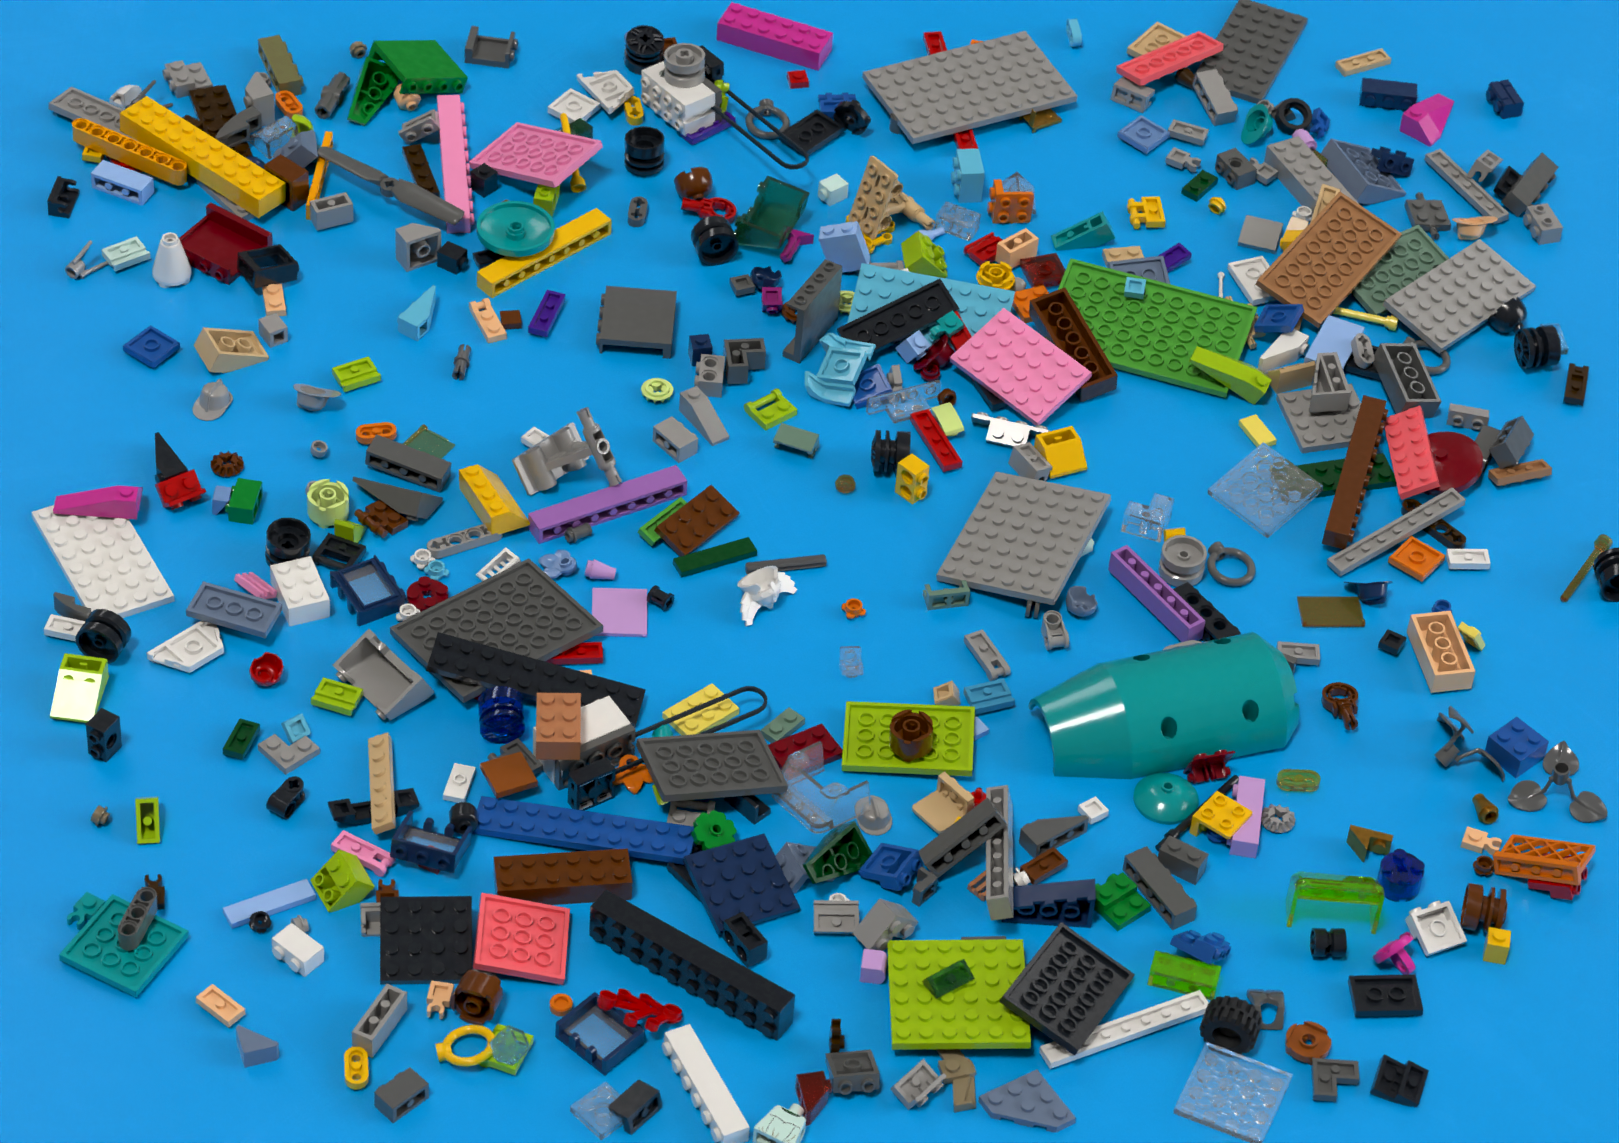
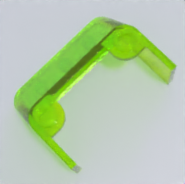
[1286,871,1384,934]

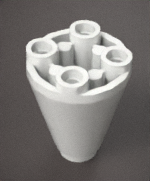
[152,232,192,288]

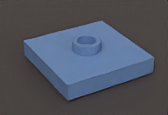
[1117,115,1170,154]

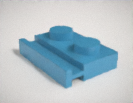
[963,678,1015,715]

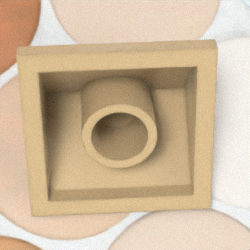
[1264,361,1315,394]

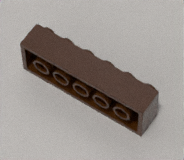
[1029,288,1118,402]
[493,848,632,905]

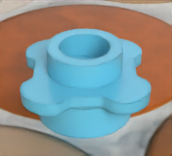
[424,560,449,580]

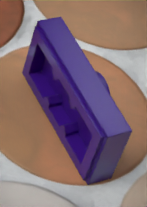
[1158,242,1192,273]

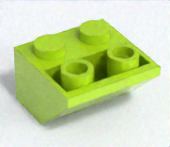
[901,231,948,278]
[310,849,375,913]

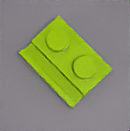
[332,356,381,392]
[311,677,363,716]

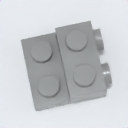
[162,60,213,98]

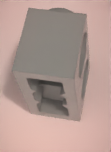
[694,354,725,398]

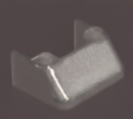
[772,741,871,834]

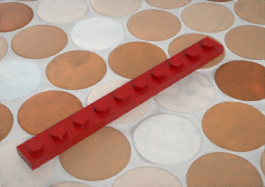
[923,31,978,149]

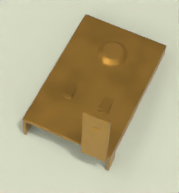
[1019,108,1062,133]

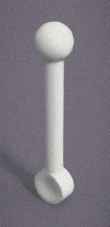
[1217,272,1225,298]

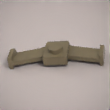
[935,1049,976,1113]

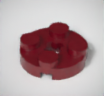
[407,576,448,612]

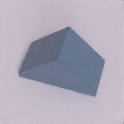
[236,1025,279,1068]

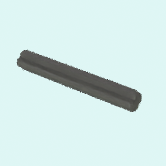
[745,554,827,575]

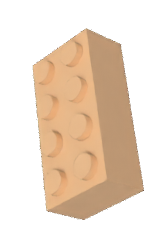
[1407,611,1476,693]

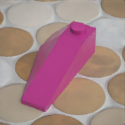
[1399,93,1454,147]
[53,486,143,519]

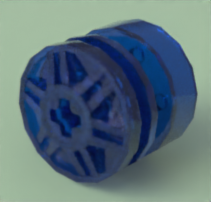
[478,686,525,744]

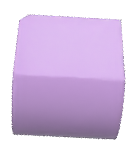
[860,949,888,984]

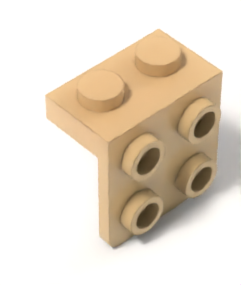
[912,772,974,834]

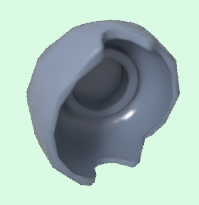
[1066,586,1098,617]

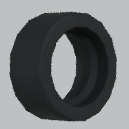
[1275,98,1312,135]

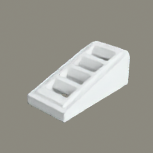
[476,547,521,581]

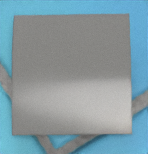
[1238,215,1283,254]

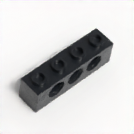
[1173,582,1241,642]

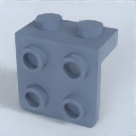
[776,842,835,893]

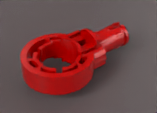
[681,197,736,224]

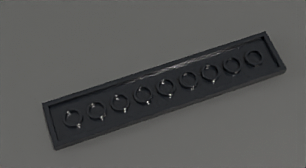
[426,632,646,728]

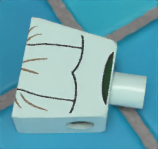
[753,1104,806,1143]

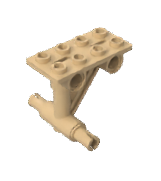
[848,156,935,240]

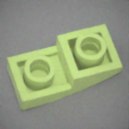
[931,402,965,436]

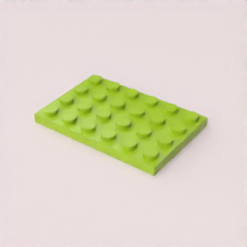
[842,701,975,776]

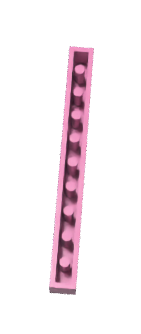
[437,95,474,233]

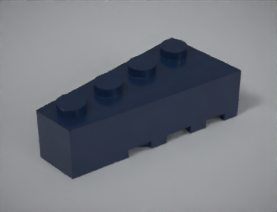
[1002,879,1096,928]

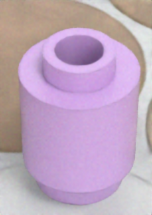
[1292,129,1317,153]

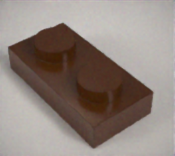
[1020,847,1068,885]

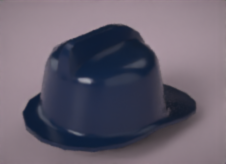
[1344,581,1393,605]

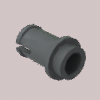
[564,523,592,543]

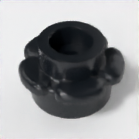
[249,911,271,933]

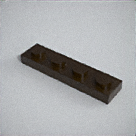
[402,144,440,197]

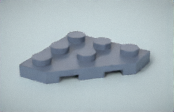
[978,1069,1076,1133]

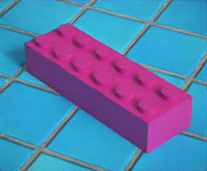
[716,2,833,71]

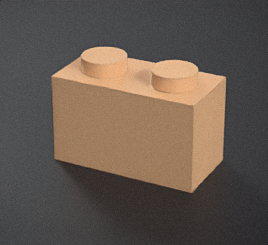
[995,228,1039,268]

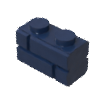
[1486,79,1524,119]

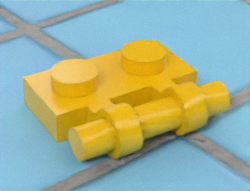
[1127,197,1166,229]

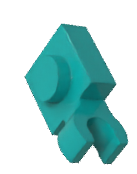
[929,310,964,341]

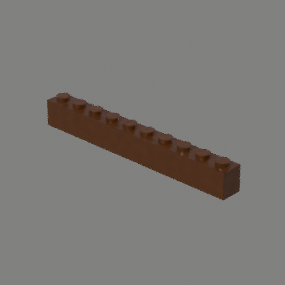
[1322,395,1388,549]

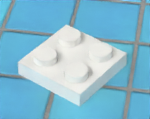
[548,88,600,128]

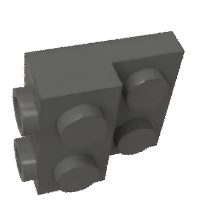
[825,1050,880,1095]

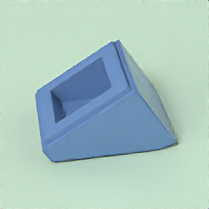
[212,486,231,515]

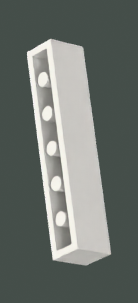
[662,1024,749,1143]

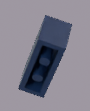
[1359,77,1417,111]

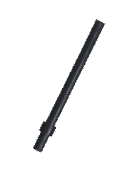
[1155,775,1239,852]

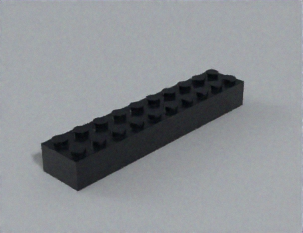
[589,890,795,1041]

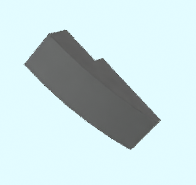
[215,106,262,148]

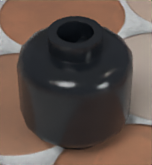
[449,802,478,835]

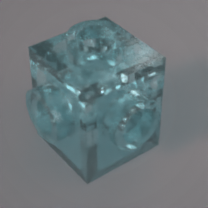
[489,1025,531,1066]

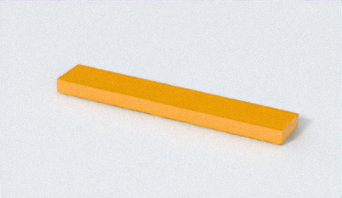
[306,131,333,220]

